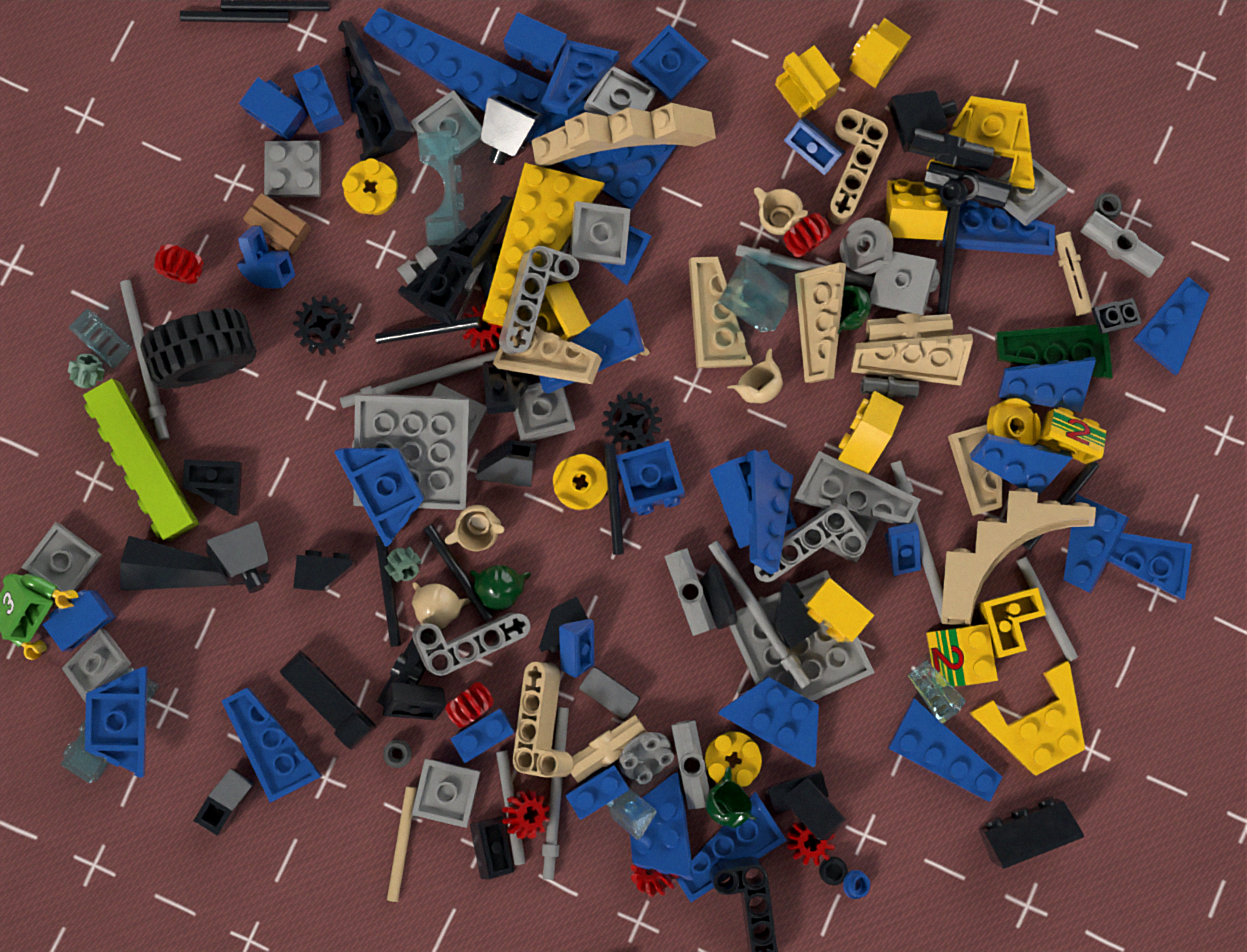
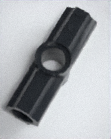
[907,128,994,171]
[924,161,1012,208]
[377,630,434,707]

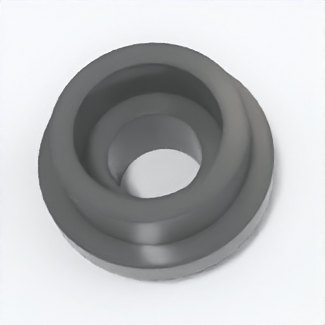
[1093,193,1122,220]
[383,739,412,768]

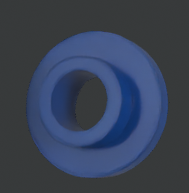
[843,870,870,899]

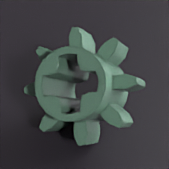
[68,354,105,388]
[385,547,422,582]

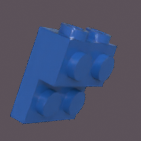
[616,441,685,516]

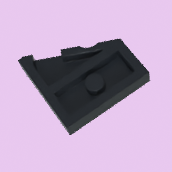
[483,362,533,414]
[183,459,242,516]

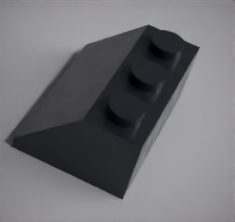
[978,796,1084,869]

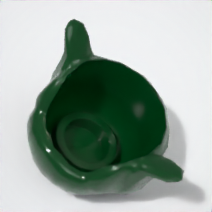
[837,286,871,334]
[470,565,531,610]
[705,767,757,828]

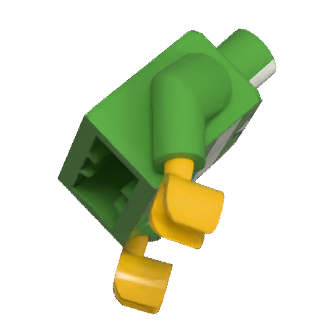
[0,573,78,660]

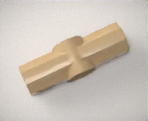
[866,313,953,342]
[571,715,647,783]

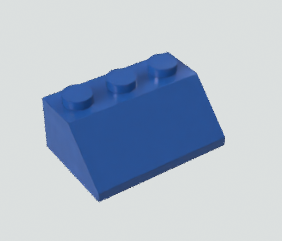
[710,450,797,548]

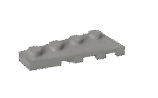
[794,451,921,525]

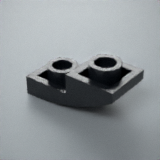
[1091,298,1142,335]

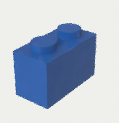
[503,12,567,72]
[293,65,345,134]
[239,77,308,141]
[42,589,117,652]
[450,708,516,763]
[565,763,629,820]

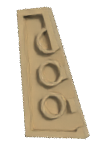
[689,257,753,368]
[851,334,973,386]

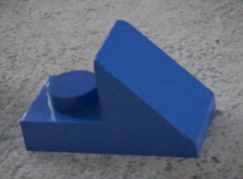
[884,522,921,576]

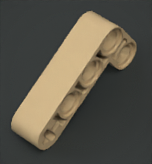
[827,109,888,225]
[513,662,573,777]

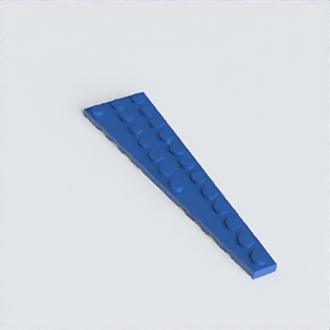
[364,7,678,212]

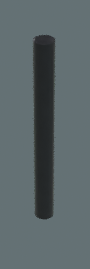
[221,0,331,12]
[180,10,290,23]
[937,207,960,315]
[375,316,482,344]
[604,443,624,555]
[1022,461,1100,551]
[423,524,494,622]
[375,536,402,647]

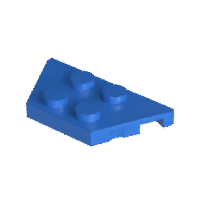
[334,448,424,547]
[85,666,148,778]
[718,676,819,768]
[627,772,694,880]

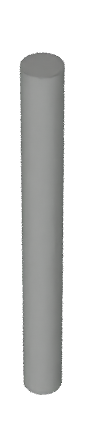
[1016,556,1078,662]
[496,750,526,865]

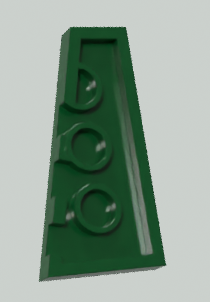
[995,324,1113,380]

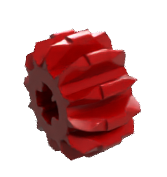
[783,213,832,257]
[154,244,204,284]
[463,303,503,351]
[445,682,494,728]
[502,790,550,839]
[787,822,835,866]
[630,864,679,898]

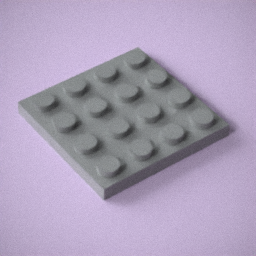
[353,393,469,510]
[729,570,874,701]

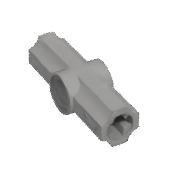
[1080,211,1164,278]
[664,548,716,636]
[671,720,710,809]

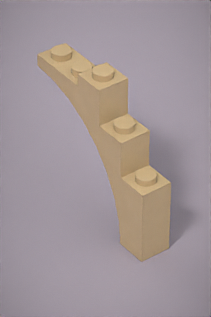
[532,103,716,167]
[941,488,1096,626]

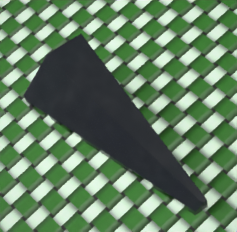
[338,20,414,161]
[398,195,514,326]
[120,536,271,591]

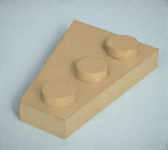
[948,425,1002,516]

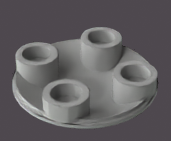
[619,732,674,784]

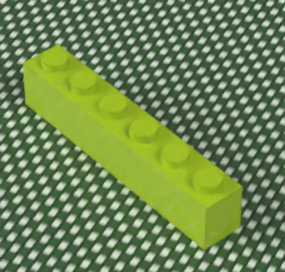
[83,379,200,541]

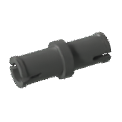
[860,376,919,399]

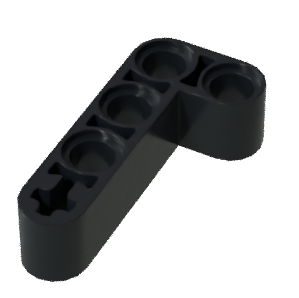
[279,650,377,750]
[709,857,778,952]

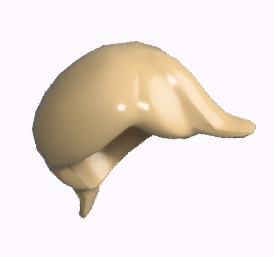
[754,187,808,235]
[727,349,783,404]
[445,505,504,551]
[412,582,471,629]

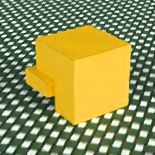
[775,45,841,119]

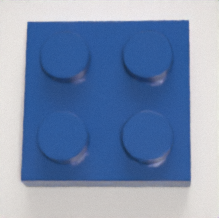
[631,24,708,102]

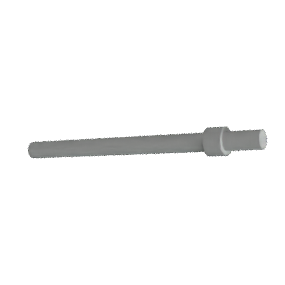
[735,245,875,288]
[120,280,170,440]
[340,350,498,408]
[891,461,943,623]
[708,540,811,689]
[542,707,569,880]

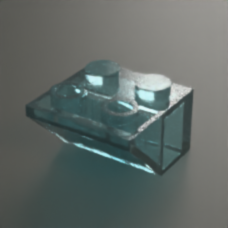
[718,255,789,332]

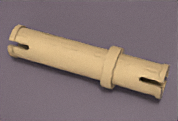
[1055,232,1092,316]

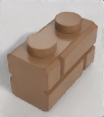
[243,193,311,255]

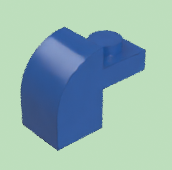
[237,226,296,288]

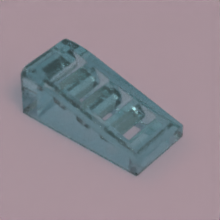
[69,308,133,369]
[907,660,966,724]

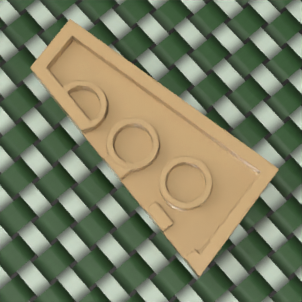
[795,263,846,383]
[493,318,602,384]

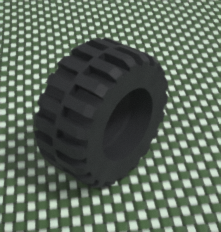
[140,308,257,389]

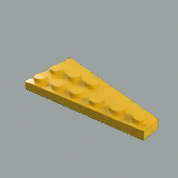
[482,163,605,326]

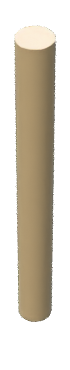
[387,786,417,902]

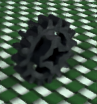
[293,295,355,356]
[602,391,662,452]

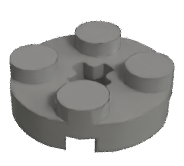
[840,218,893,275]

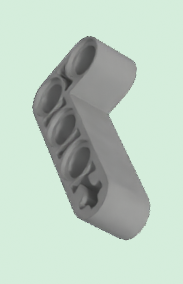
[499,246,579,354]
[754,504,867,582]
[412,612,530,676]

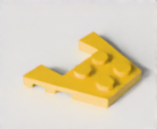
[927,96,1035,189]
[970,661,1085,776]

